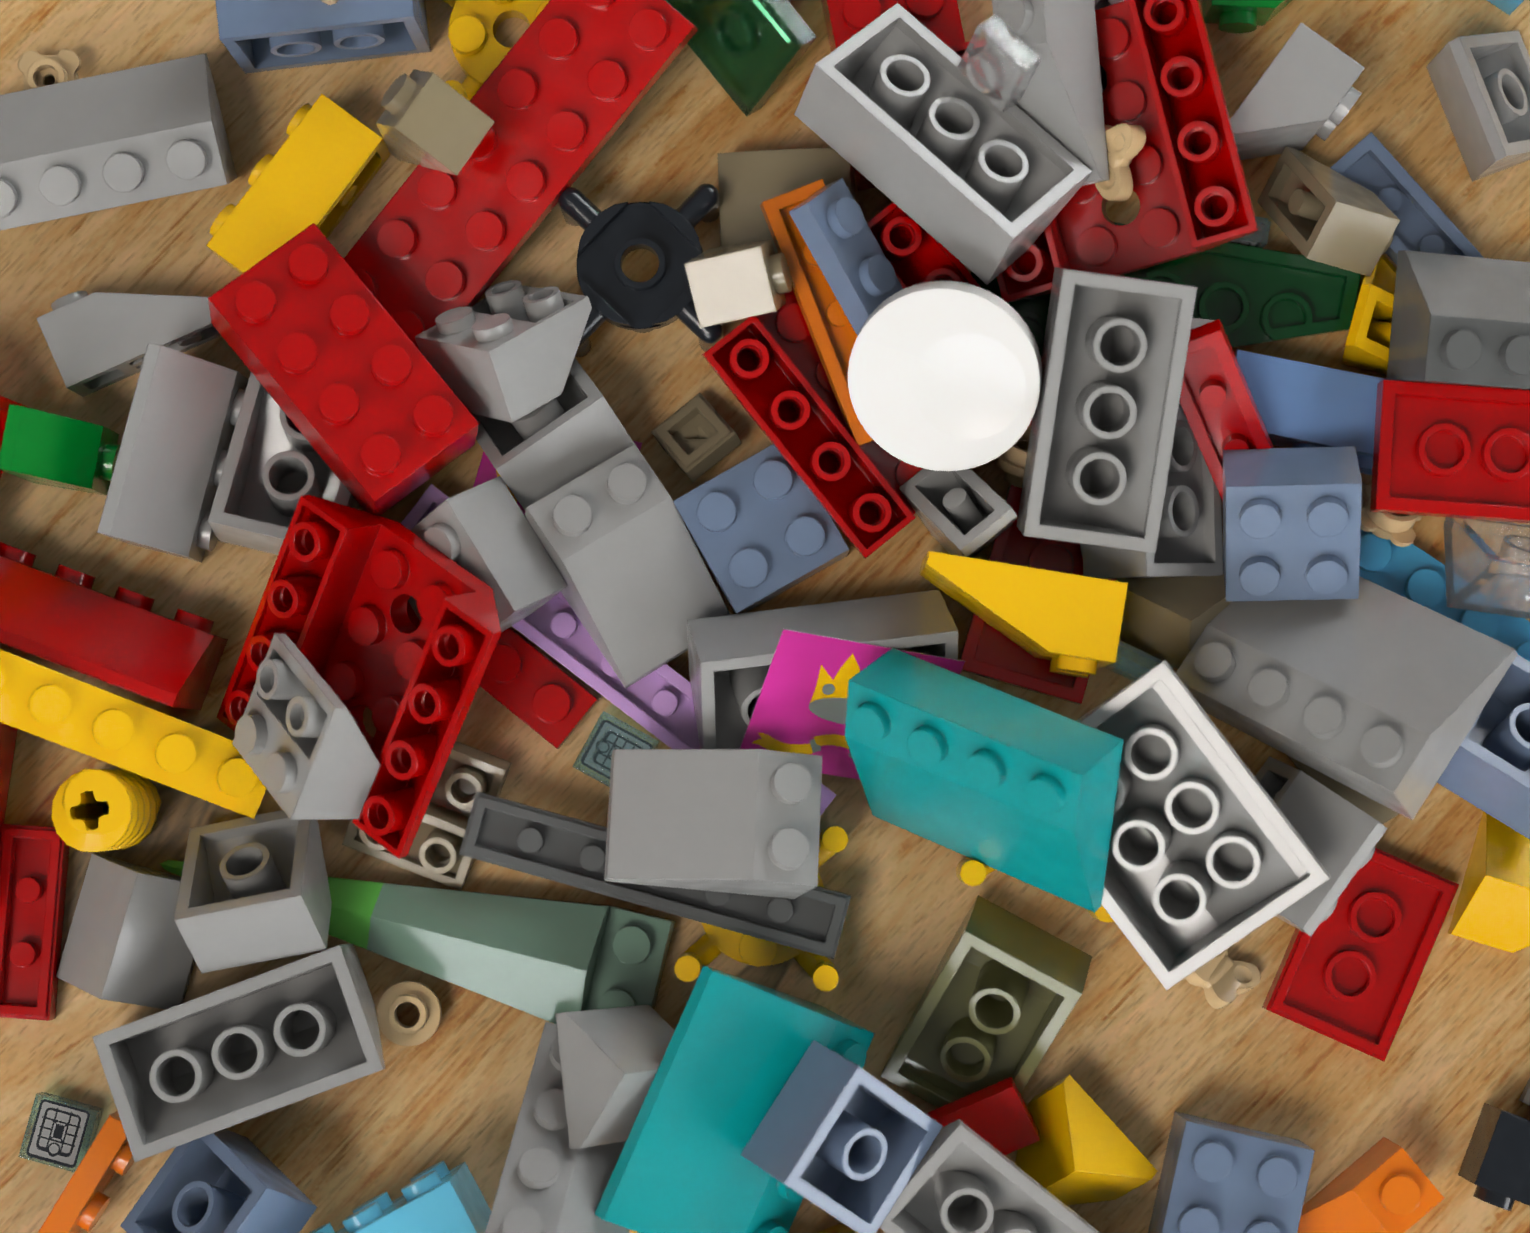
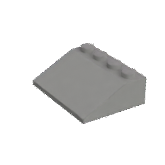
[1176,576,1518,820]
[1076,660,1330,990]

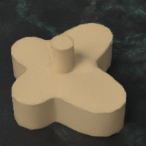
[1094,124,1146,201]
[1185,949,1261,1009]

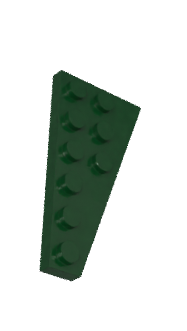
[971,222,1361,357]

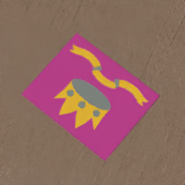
[740,629,965,780]

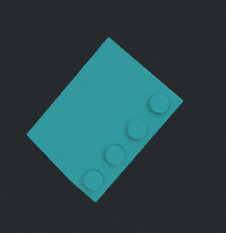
[845,648,1123,913]
[594,965,875,1233]

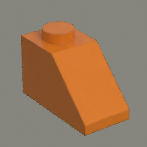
[1297,1137,1445,1233]

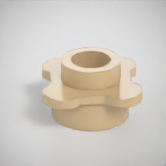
[18,49,81,90]
[1361,484,1423,547]

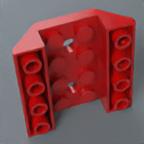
[949,0,1258,303]
[702,202,1032,558]
[216,495,502,859]

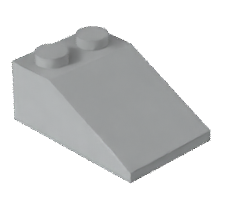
[208,372,360,555]
[524,444,730,688]
[604,749,822,899]

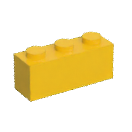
[206,94,391,274]

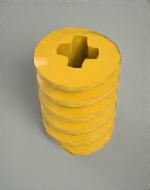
[51,769,162,852]

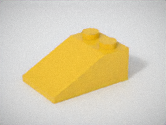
[919,551,1128,678]

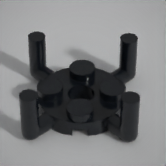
[558,184,724,357]

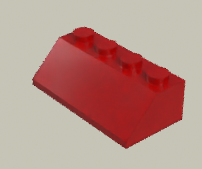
[0,542,228,711]

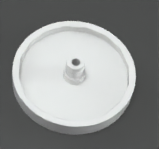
[848,281,1042,471]

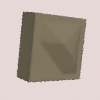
[651,393,742,482]

